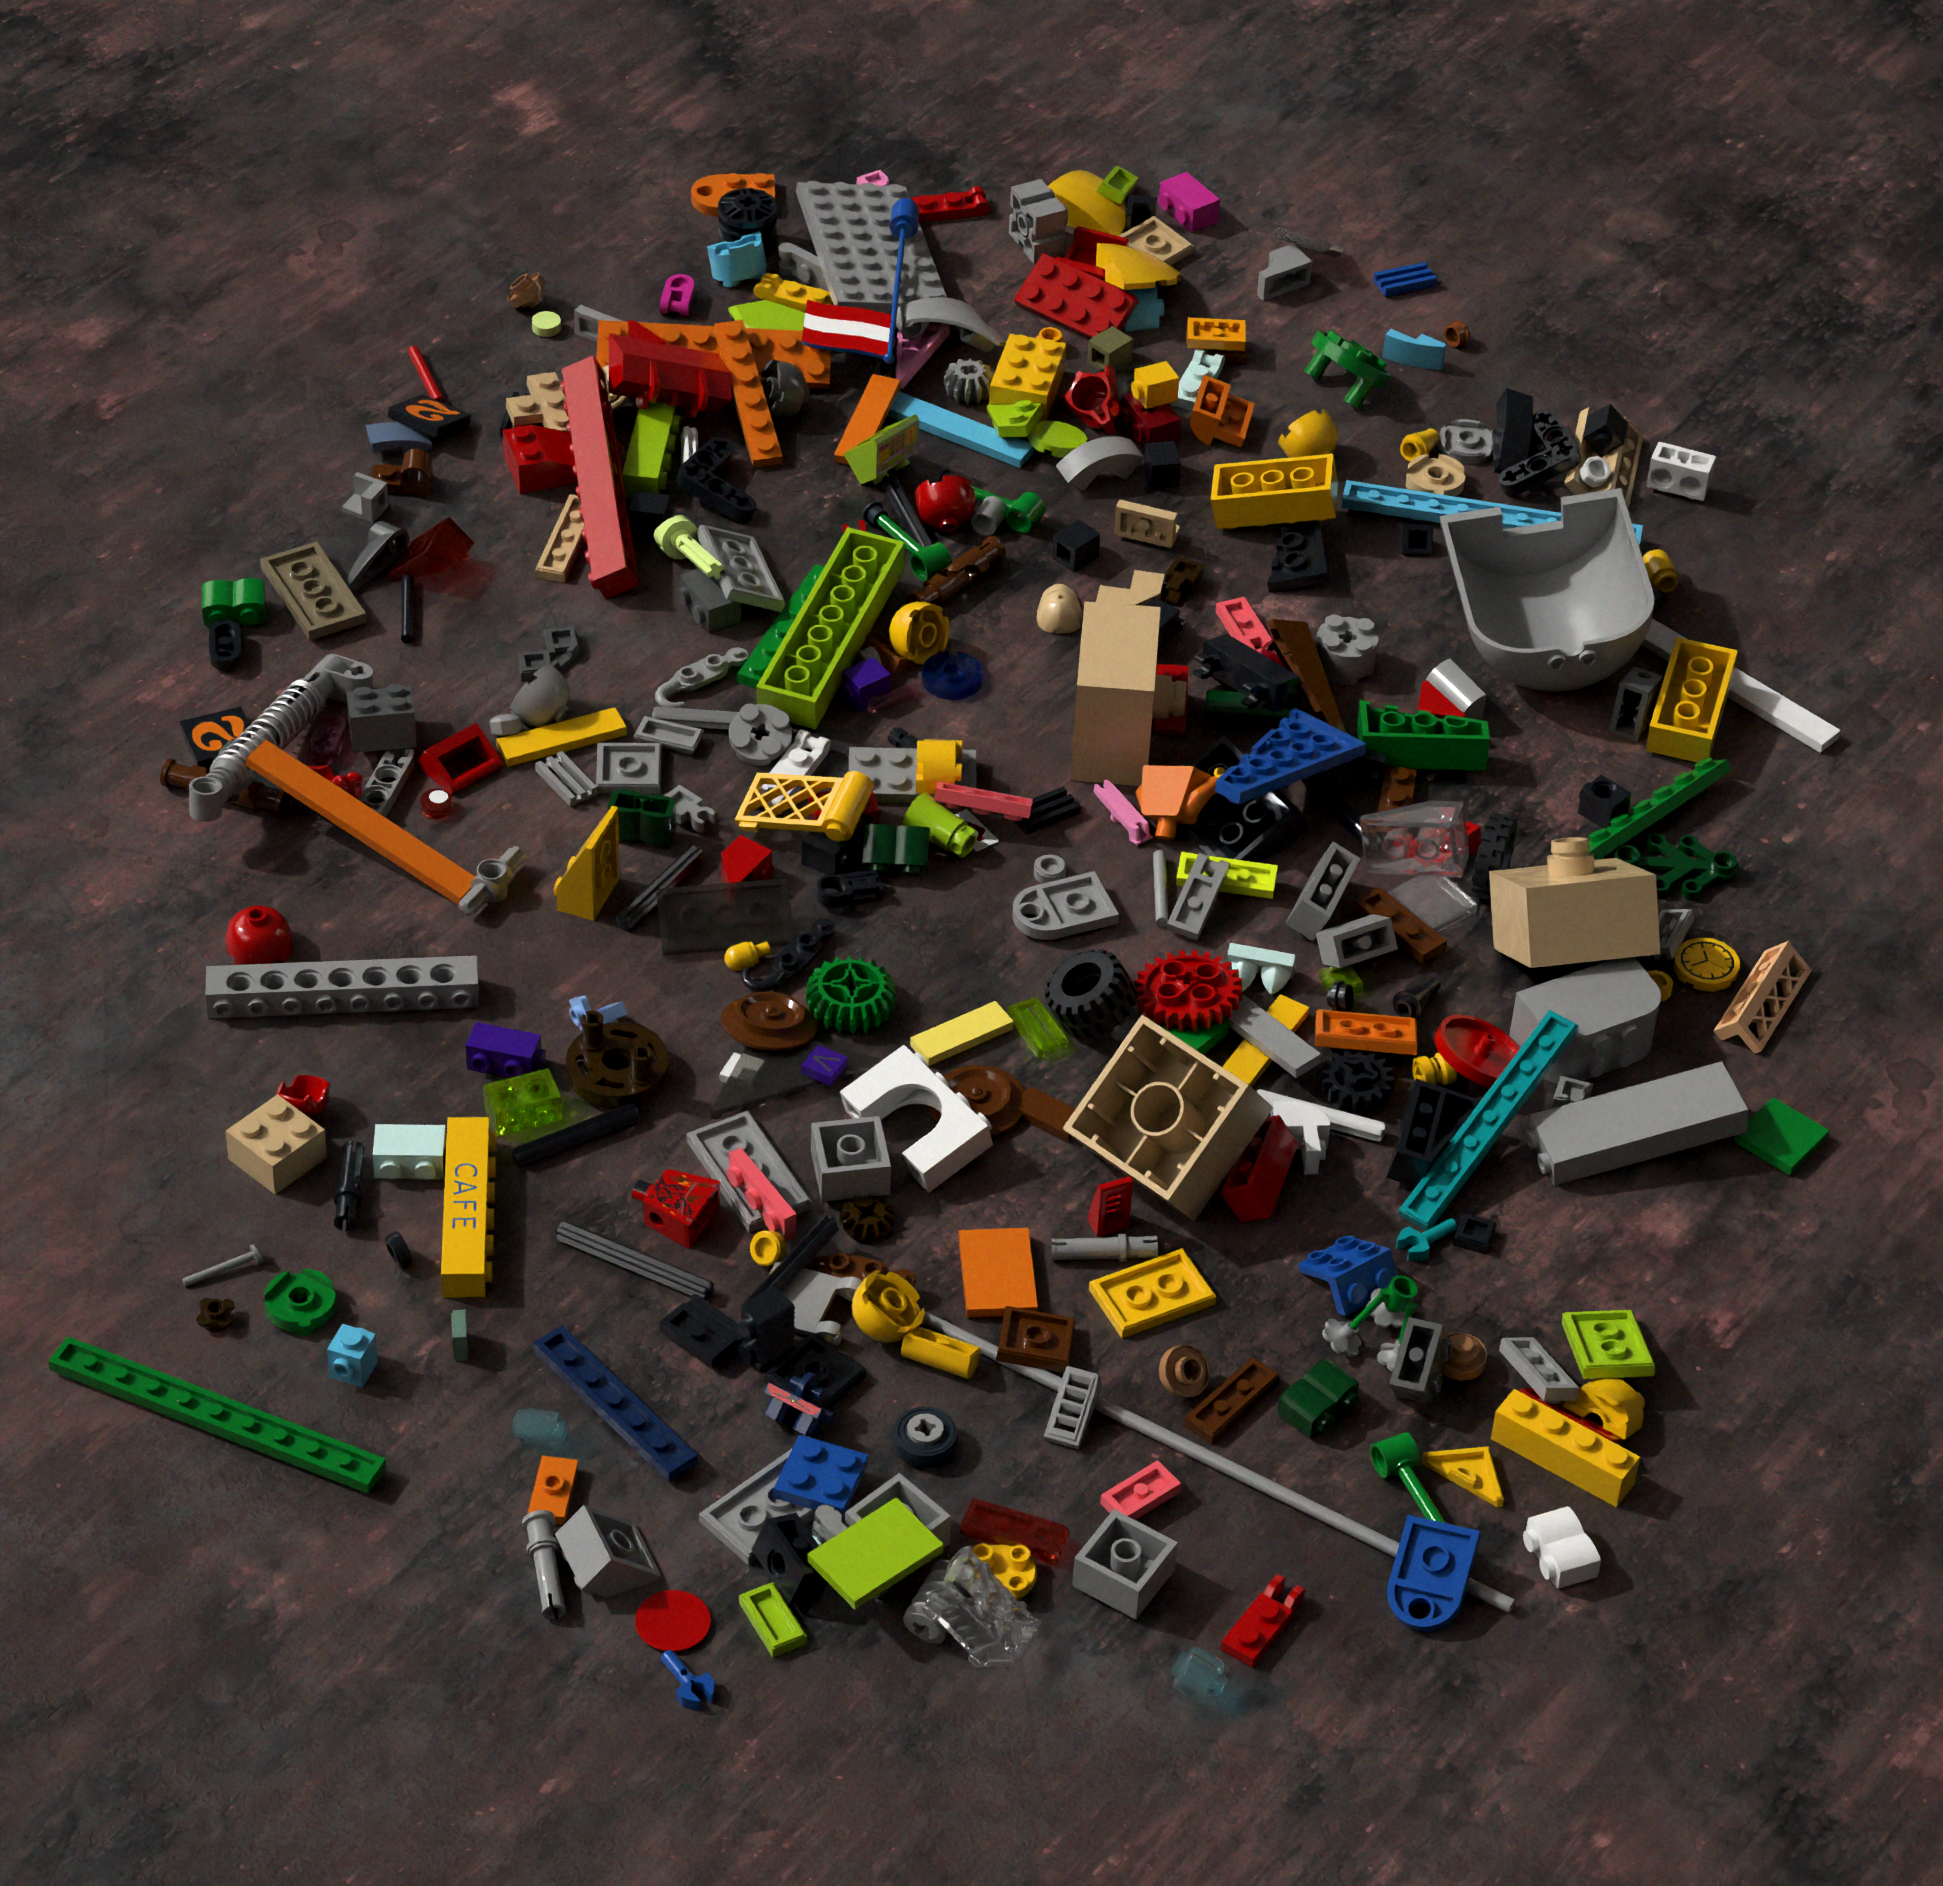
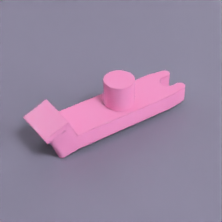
[1094,780,1153,846]

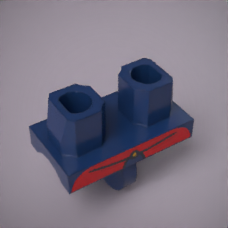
[764,1372,836,1438]

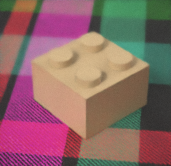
[225,1094,327,1195]

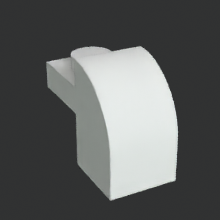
[1270,1101,1331,1175]

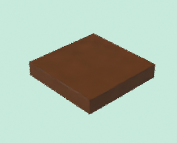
[996,1306,1076,1373]

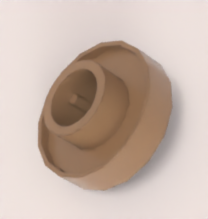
[507,272,546,308]
[1440,1332,1487,1381]
[1159,1344,1211,1398]

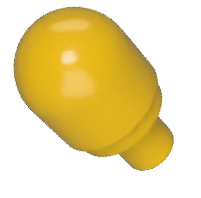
[724,941,771,971]

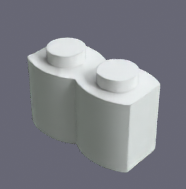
[1523,1506,1601,1589]

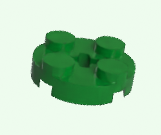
[265,1269,337,1336]

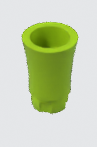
[902,792,979,858]

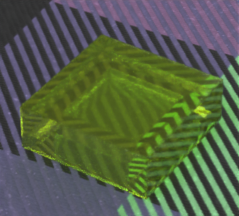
[1319,964,1364,994]

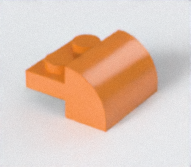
[1190,375,1255,447]

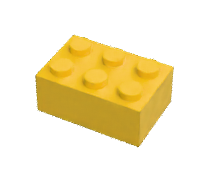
[989,334,1066,422]

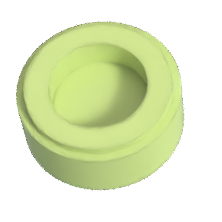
[532,311,561,337]

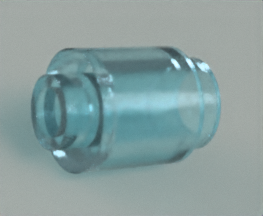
[512,1407,569,1449]

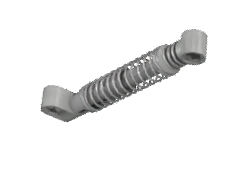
[189,654,373,822]

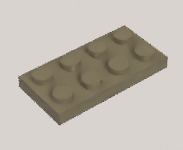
[260,541,367,641]

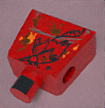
[632,1169,720,1249]

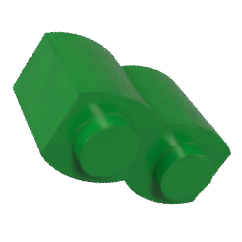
[202,578,266,627]

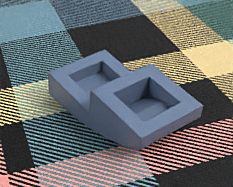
[366,422,433,455]

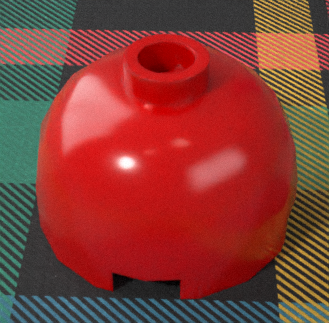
[915,475,976,532]
[225,905,293,965]

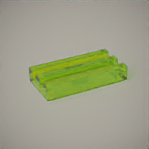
[1007,997,1068,1058]

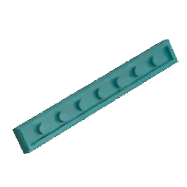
[1398,1009,1579,1231]

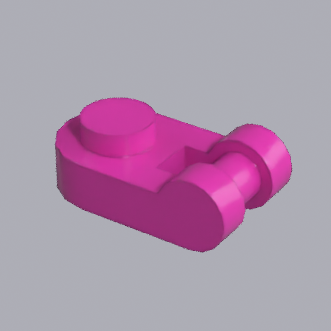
[659,274,694,317]

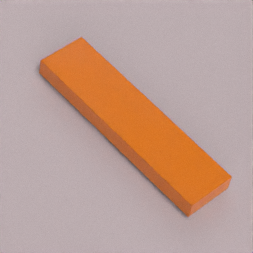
[834,374,901,465]

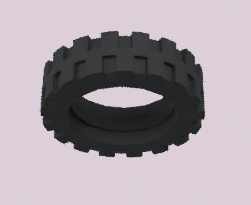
[1471,812,1518,901]

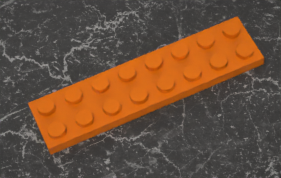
[596,320,831,389]

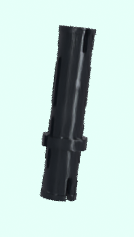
[334,1141,365,1231]

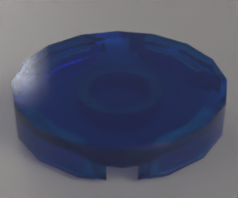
[921,651,983,700]

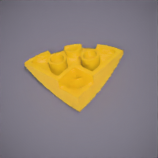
[1047,170,1127,236]
[1096,243,1181,290]

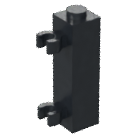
[1193,634,1300,712]

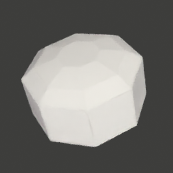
[1579,456,1611,487]

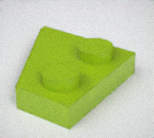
[987,400,1043,437]

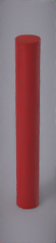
[408,346,445,403]

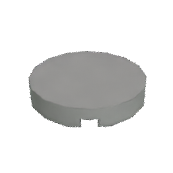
[1438,419,1493,464]

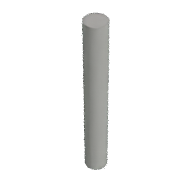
[1153,850,1169,927]

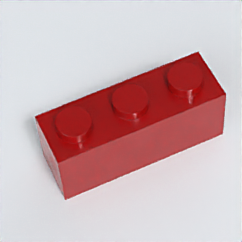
[1221,1115,1298,1222]

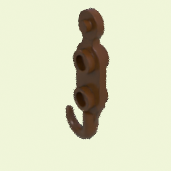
[804,1253,916,1288]

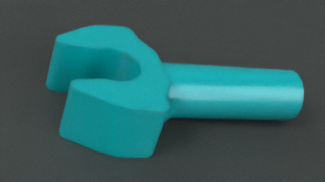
[1396,1218,1458,1261]

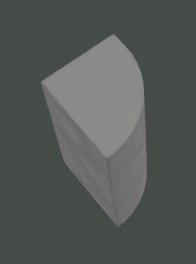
[1425,658,1486,720]

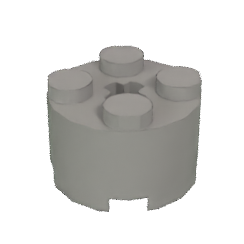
[1316,614,1379,685]

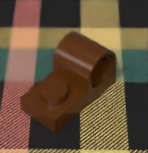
[371,448,434,496]

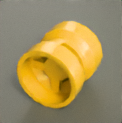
[1412,1053,1457,1086]

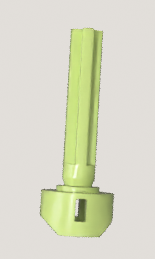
[654,515,724,580]

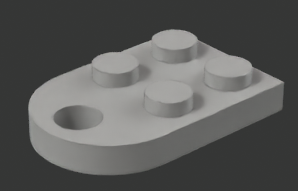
[1012,871,1119,940]

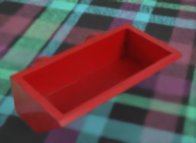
[609,333,731,419]

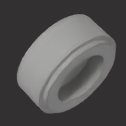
[1033,855,1066,884]

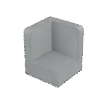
[342,472,389,523]

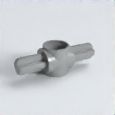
[459,846,525,916]

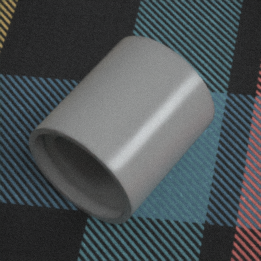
[971,496,1008,536]

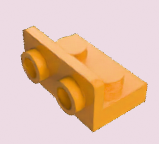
[1186,317,1246,351]

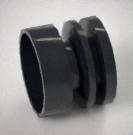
[718,188,777,258]

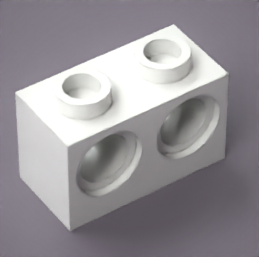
[1646,442,1716,501]

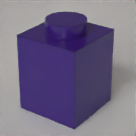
[840,657,891,712]

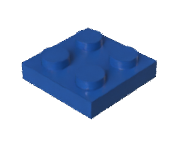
[773,1435,868,1518]

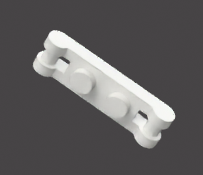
[760,729,831,815]

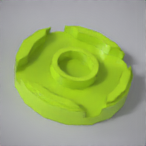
[1028,420,1087,458]

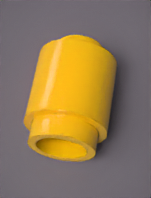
[1643,549,1678,593]

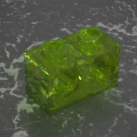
[483,1068,562,1137]

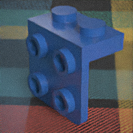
[1298,1236,1398,1316]

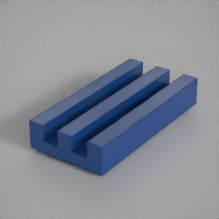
[1373,262,1437,297]

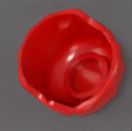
[276,1075,330,1118]

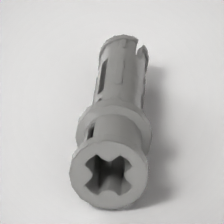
[522,1510,566,1619]

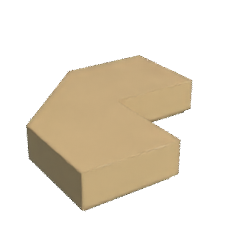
[1096,570,1165,606]

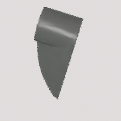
[346,521,409,593]

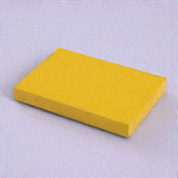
[1089,1248,1216,1338]

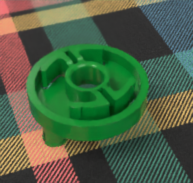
[1304,329,1392,409]

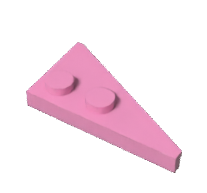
[896,322,950,388]

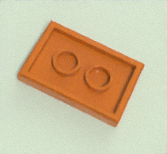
[1315,1009,1418,1055]
[958,1228,1038,1318]

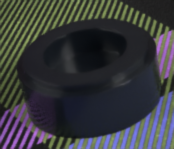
[384,1231,413,1268]

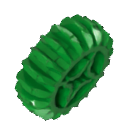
[806,955,896,1035]

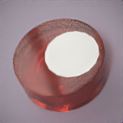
[420,789,453,819]

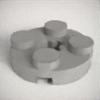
[729,704,792,766]

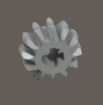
[944,358,993,405]

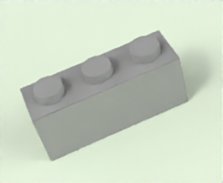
[1285,842,1361,941]

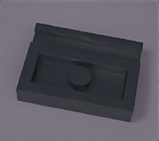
[659,1293,741,1368]

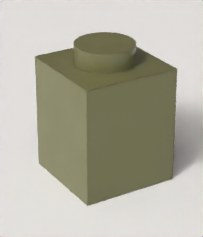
[1087,326,1133,372]

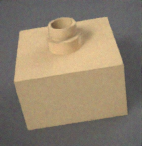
[1070,601,1187,786]
[1489,837,1660,968]
[1062,1015,1274,1221]

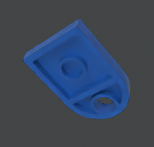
[1387,1515,1481,1632]

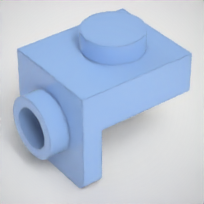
[569,995,627,1031]

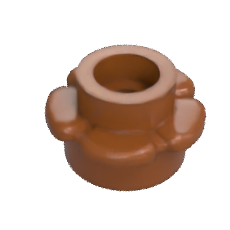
[1444,320,1470,347]

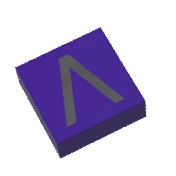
[801,1045,848,1086]

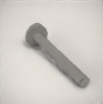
[182,1243,264,1287]

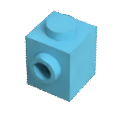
[327,1324,378,1388]

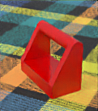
[417,722,503,795]

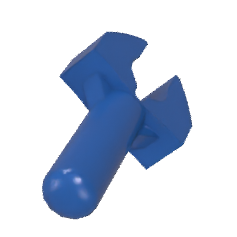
[661,1650,714,1711]

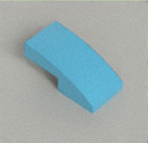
[1382,329,1447,370]

